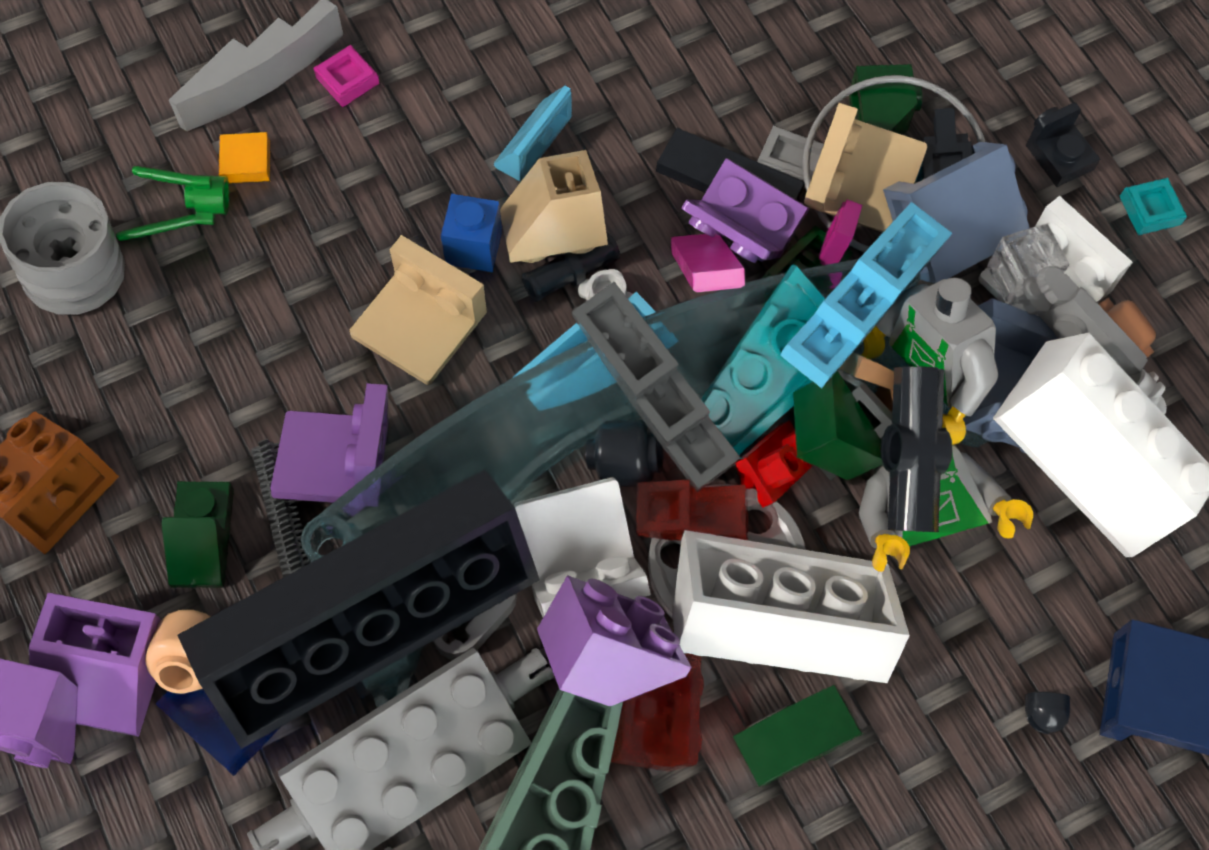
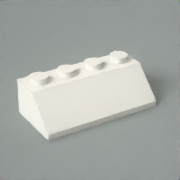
[993,333,1209,557]
[672,530,910,683]

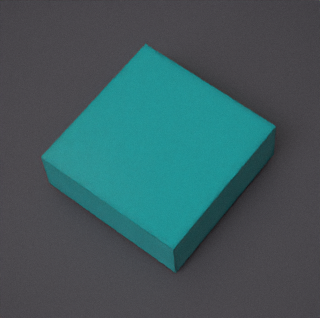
[1119,178,1187,236]

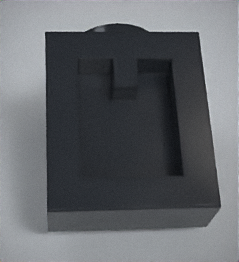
[1025,102,1101,187]

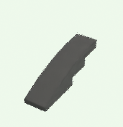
[572,282,741,492]

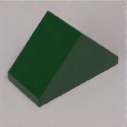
[793,370,883,480]

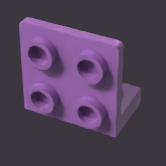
[681,158,810,263]
[270,383,389,506]

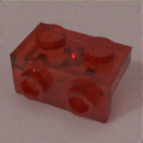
[611,653,704,771]

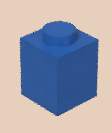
[441,194,502,272]

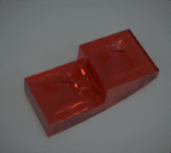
[636,480,749,541]

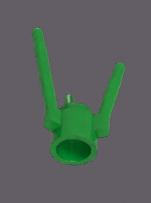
[116,166,229,241]

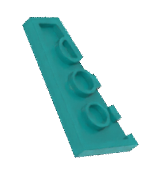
[701,265,863,455]

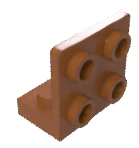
[0,412,119,555]

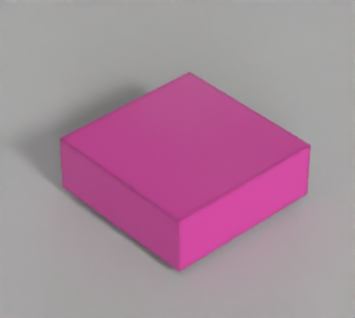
[313,45,379,107]
[819,199,863,270]

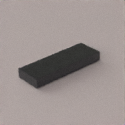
[656,128,805,200]

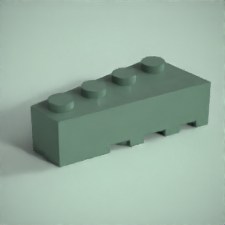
[478,689,623,850]

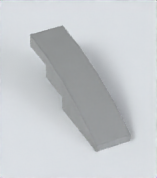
[169,0,344,132]

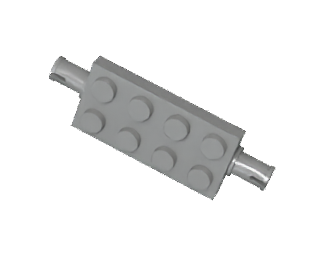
[247,648,554,850]

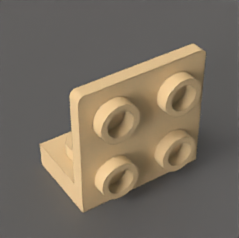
[804,103,927,233]
[350,235,487,385]

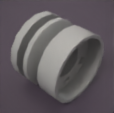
[0,182,125,315]

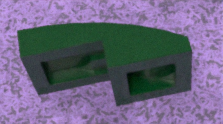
[733,685,863,787]

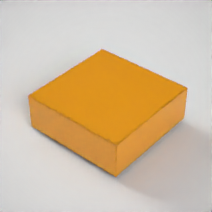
[219,132,270,183]

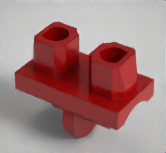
[735,420,813,508]

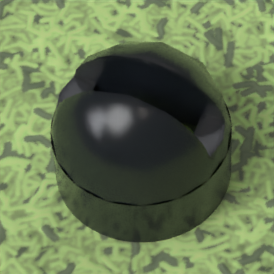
[1025,692,1070,734]

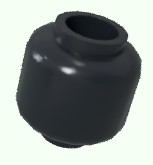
[586,420,664,487]

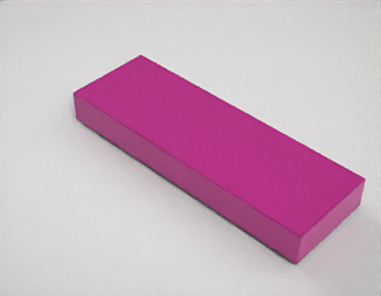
[671,234,745,292]

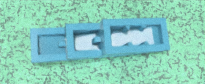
[780,202,952,388]

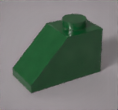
[849,64,922,135]

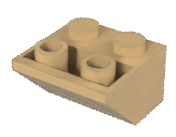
[500,150,608,263]

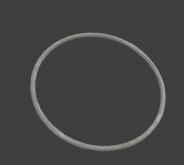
[803,75,985,252]

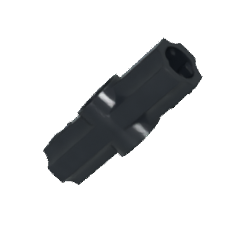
[881,366,953,532]

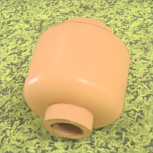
[145,610,211,694]

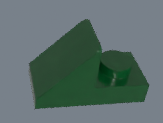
[162,481,234,588]

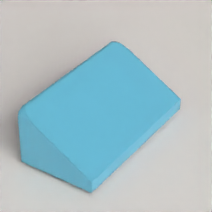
[494,86,572,182]

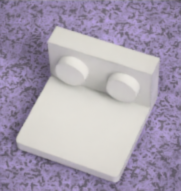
[978,196,1133,316]
[514,477,651,617]

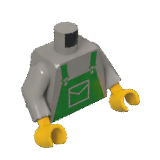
[861,278,998,445]
[858,445,1033,572]

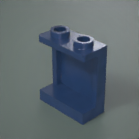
[1100,619,1209,755]

